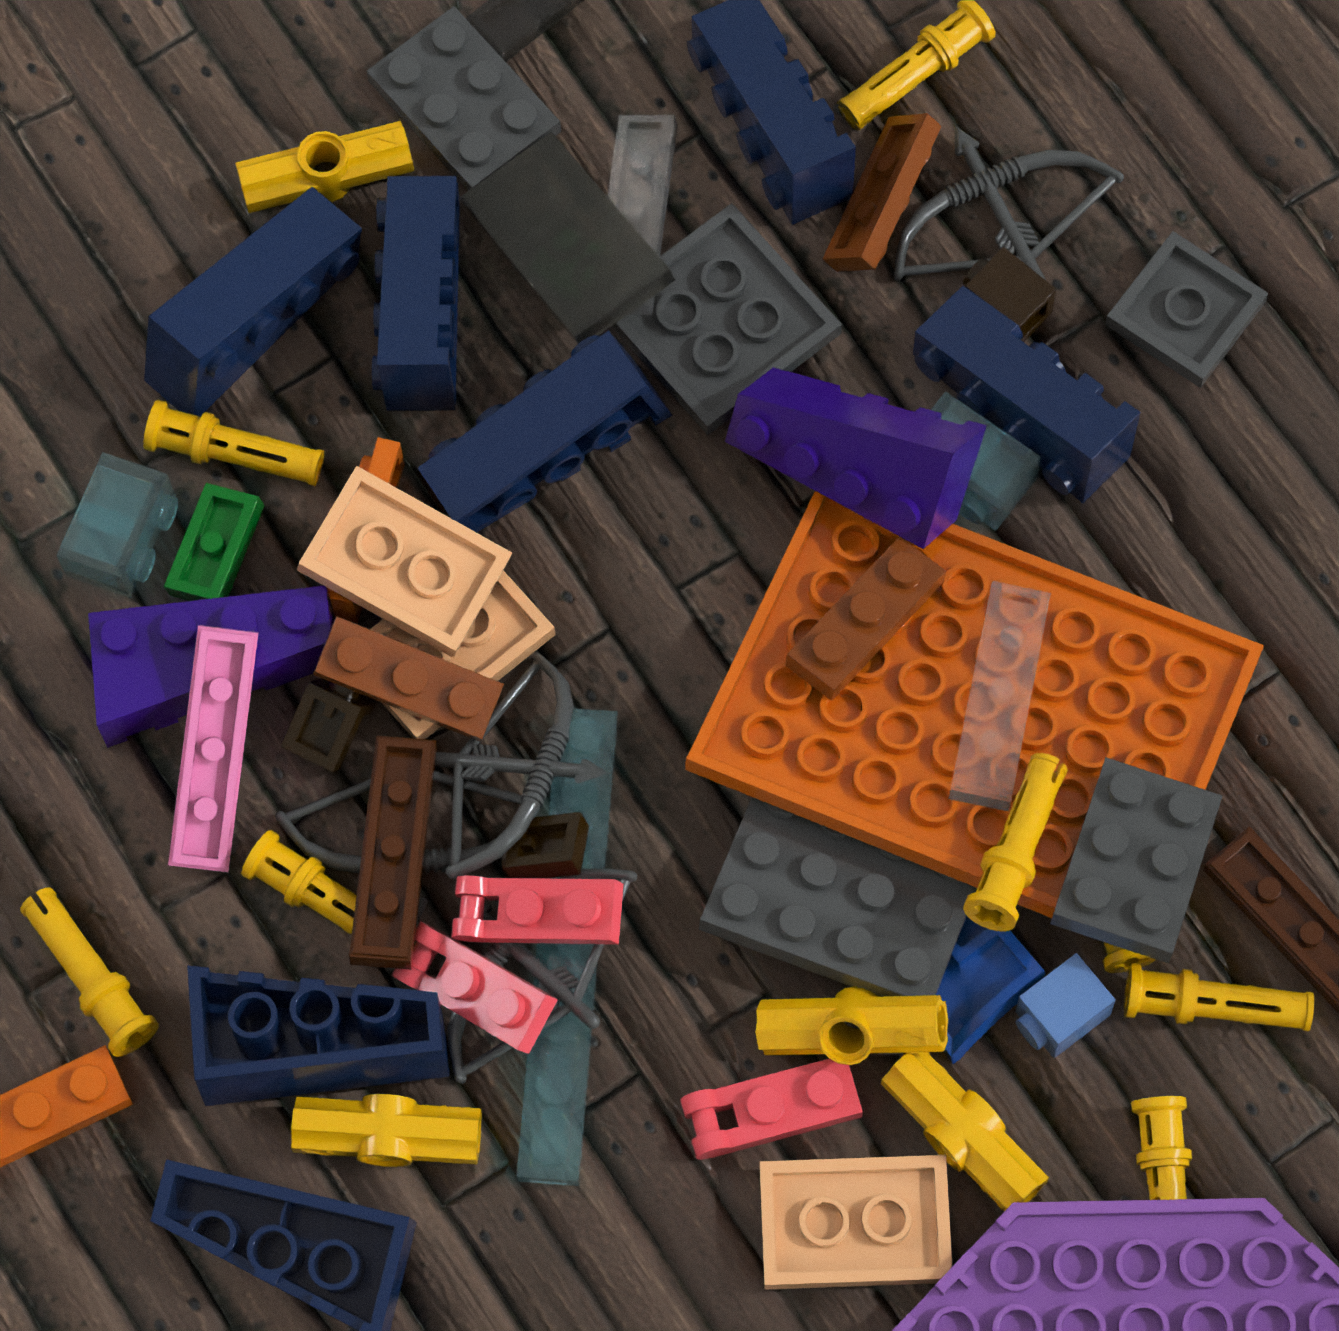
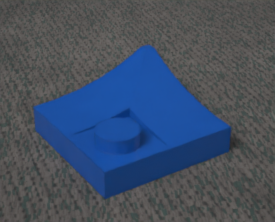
[937,916,1046,1064]

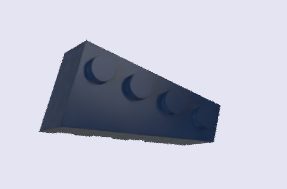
[687,0,856,225]
[372,176,460,411]
[144,187,362,416]
[913,286,1141,503]
[418,330,673,533]
[187,965,449,1106]
[150,1159,417,1331]

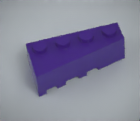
[725,367,987,549]
[88,585,334,748]

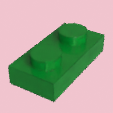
[164,483,265,601]

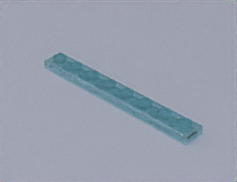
[517,708,618,1186]

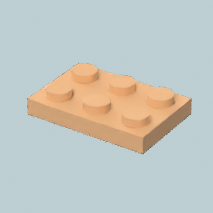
[297,466,512,658]
[370,570,556,739]
[759,1155,952,1290]

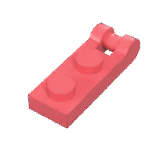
[451,875,624,945]
[392,921,558,1054]
[680,1059,863,1160]

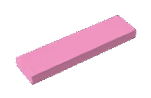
[168,625,258,872]

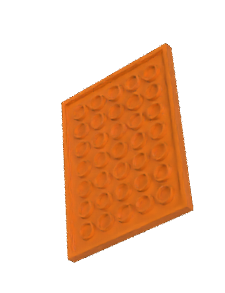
[685,491,1264,918]

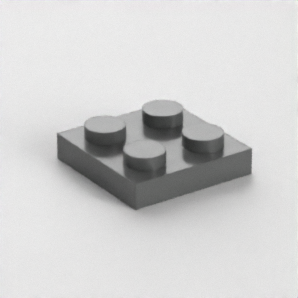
[1105,231,1268,388]

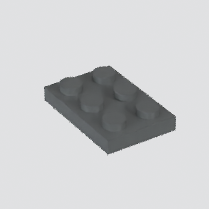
[366,6,561,198]
[1050,757,1222,964]

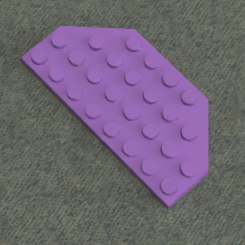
[892,1198,1339,1331]

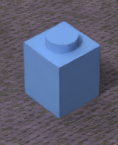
[1015,953,1116,1059]

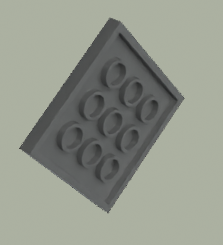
[699,797,977,997]

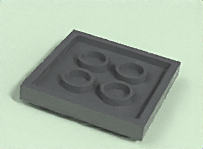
[598,203,842,435]

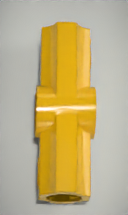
[235,121,414,213]
[755,986,949,1065]
[881,1052,1049,1211]
[291,1094,482,1167]

